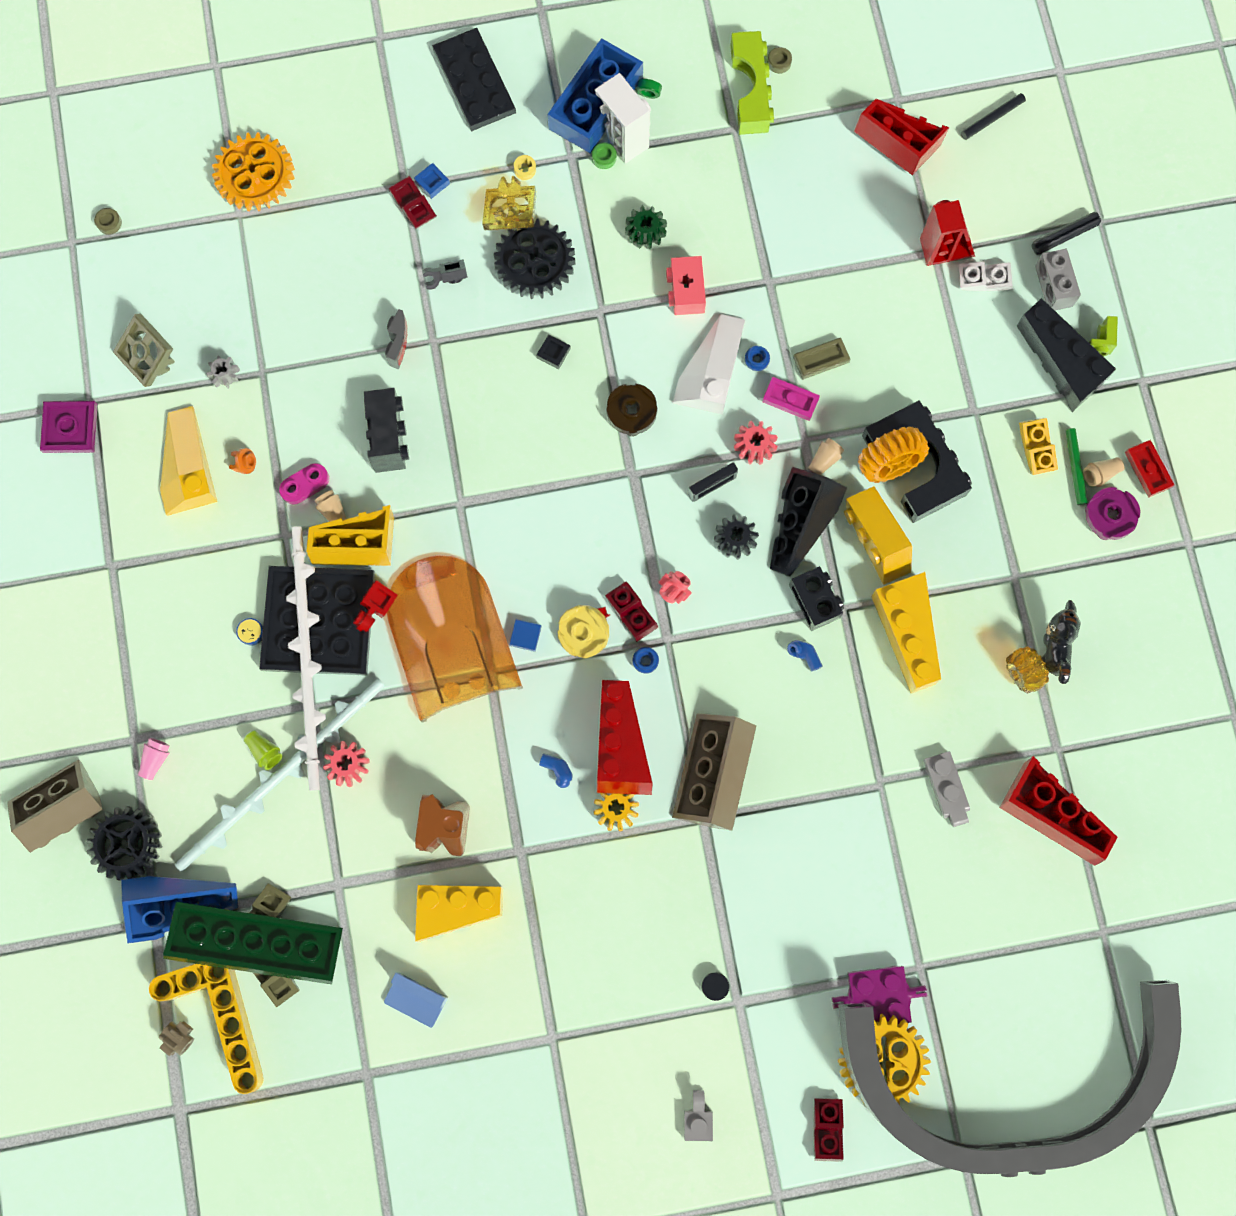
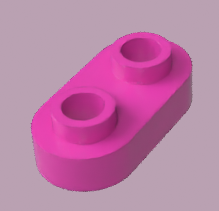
[279,463,329,505]

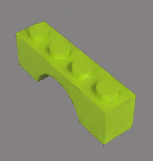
[730,31,774,135]

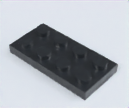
[432,27,516,132]

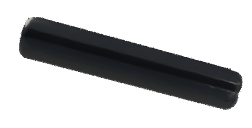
[1031,212,1101,255]

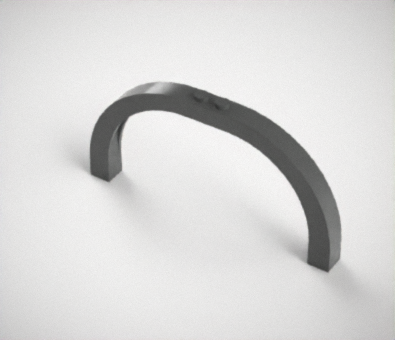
[839,980,1182,1177]

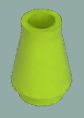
[244,730,282,770]

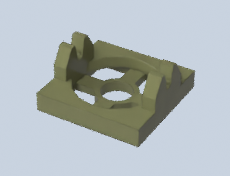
[113,313,175,387]

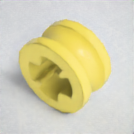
[514,155,536,180]

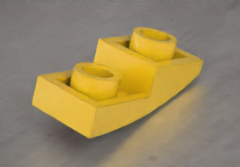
[1019,417,1058,475]

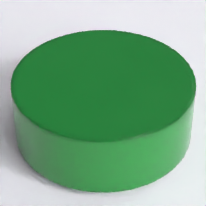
[636,79,662,99]

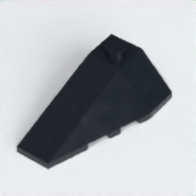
[770,467,848,577]

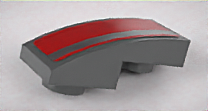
[385,309,408,370]

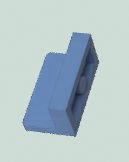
[384,972,448,1028]

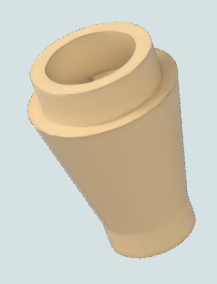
[807,438,844,475]
[1083,457,1124,487]
[315,490,347,521]

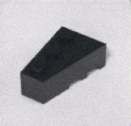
[364,388,410,473]

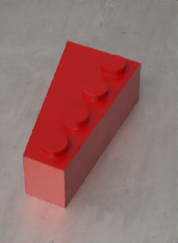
[597,680,653,795]
[999,756,1118,866]

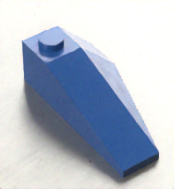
[121,876,238,944]

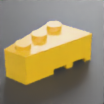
[844,486,912,585]
[306,505,394,566]

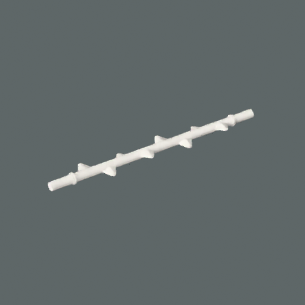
[286,526,326,791]

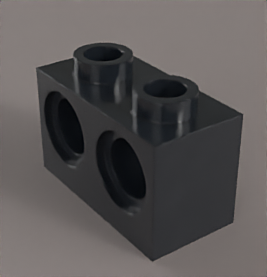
[789,566,844,632]

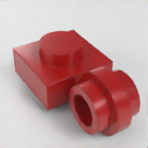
[353,580,398,632]

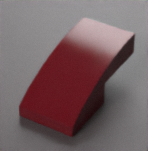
[389,176,437,230]

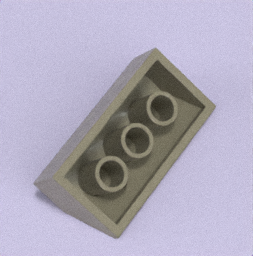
[672,713,757,831]

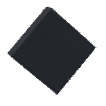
[536,334,571,370]

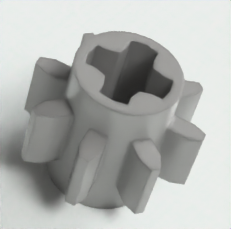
[206,355,240,389]

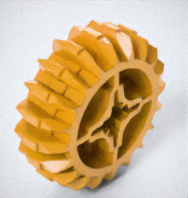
[858,427,929,483]

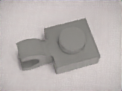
[684,1090,713,1142]

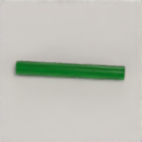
[1065,428,1088,505]

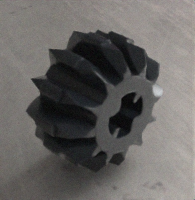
[714,514,759,560]

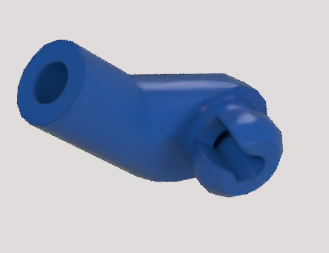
[787,640,823,672]
[539,753,573,788]

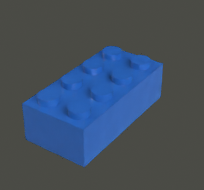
[547,38,643,153]

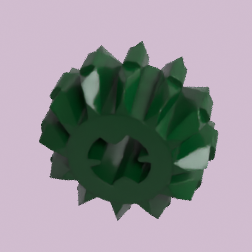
[625,205,667,250]

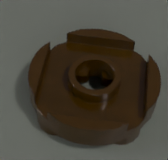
[606,383,658,437]

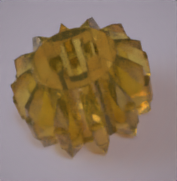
[1006,646,1049,694]

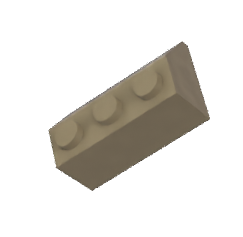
[7,759,103,853]

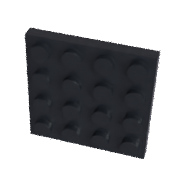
[259,566,375,676]

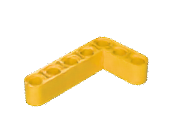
[149,964,264,1094]

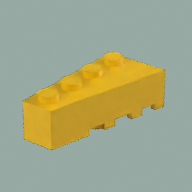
[871,572,941,694]

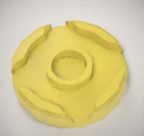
[557,605,609,658]

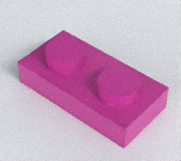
[762,377,820,421]

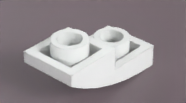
[959,261,1013,291]

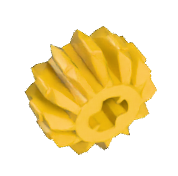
[593,793,639,832]

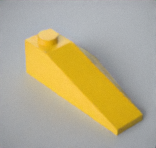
[160,406,218,516]

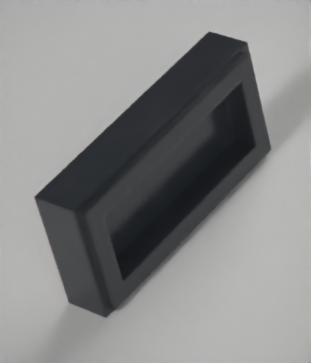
[688,462,738,502]

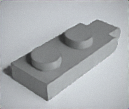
[923,751,970,828]

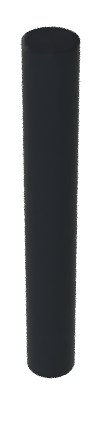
[961,93,1026,140]

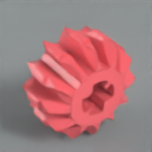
[734,420,778,465]
[323,741,370,787]

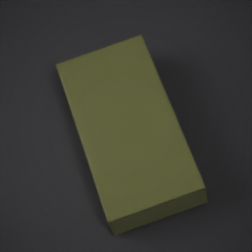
[793,337,851,380]

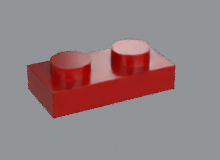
[1124,439,1175,498]

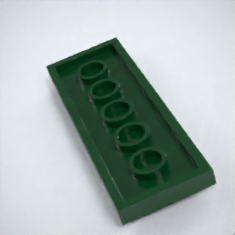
[163,902,343,985]

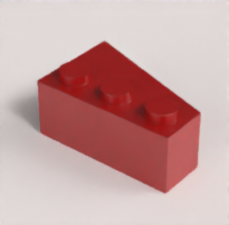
[854,98,950,176]
[920,200,976,266]

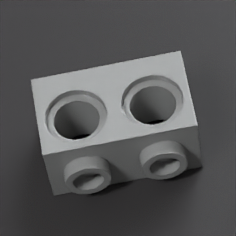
[1035,248,1081,311]

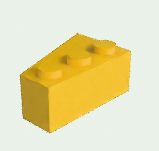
[415,885,503,942]

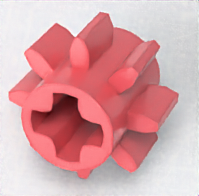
[658,571,692,604]

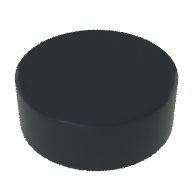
[701,972,730,1001]

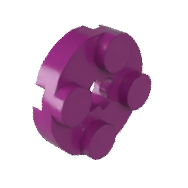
[1085,487,1141,540]

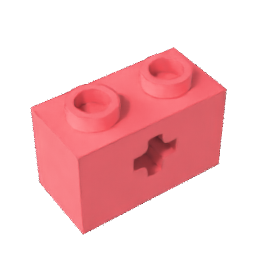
[666,256,706,315]

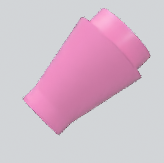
[138,738,170,780]

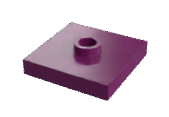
[40,401,97,453]

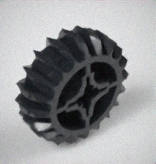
[86,806,163,881]

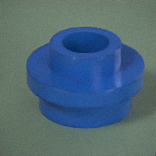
[744,346,770,371]
[632,647,659,674]

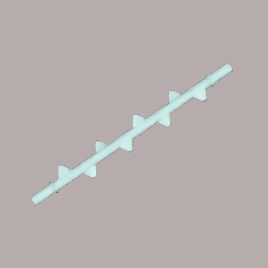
[174,679,385,872]

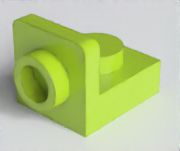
[1089,316,1118,356]

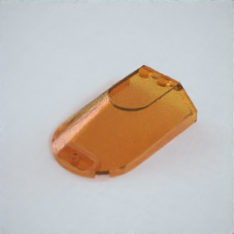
[387,556,523,723]

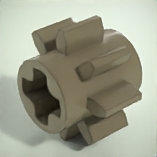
[158,1021,194,1056]

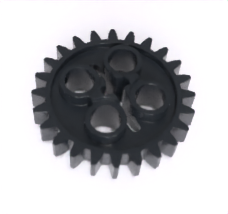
[493,218,576,299]

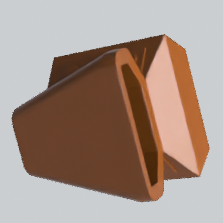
[415,794,470,856]

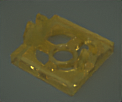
[482,176,537,231]

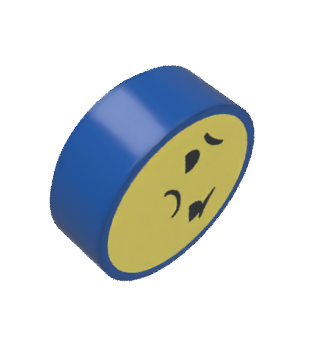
[236,618,263,646]

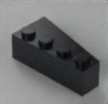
[1017,298,1116,413]

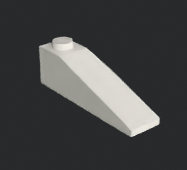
[673,314,746,415]

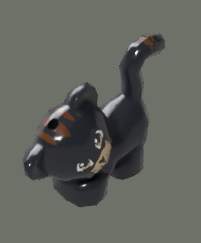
[1039,600,1081,684]

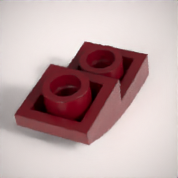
[605,581,658,642]
[813,1098,844,1162]

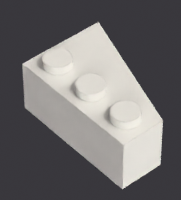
[595,73,651,164]

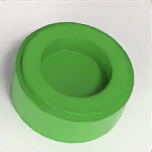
[592,143,617,169]

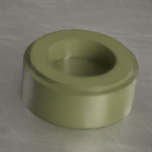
[767,47,792,74]
[94,208,122,235]

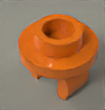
[229,448,256,474]

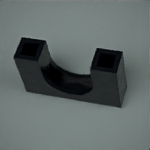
[862,400,972,523]

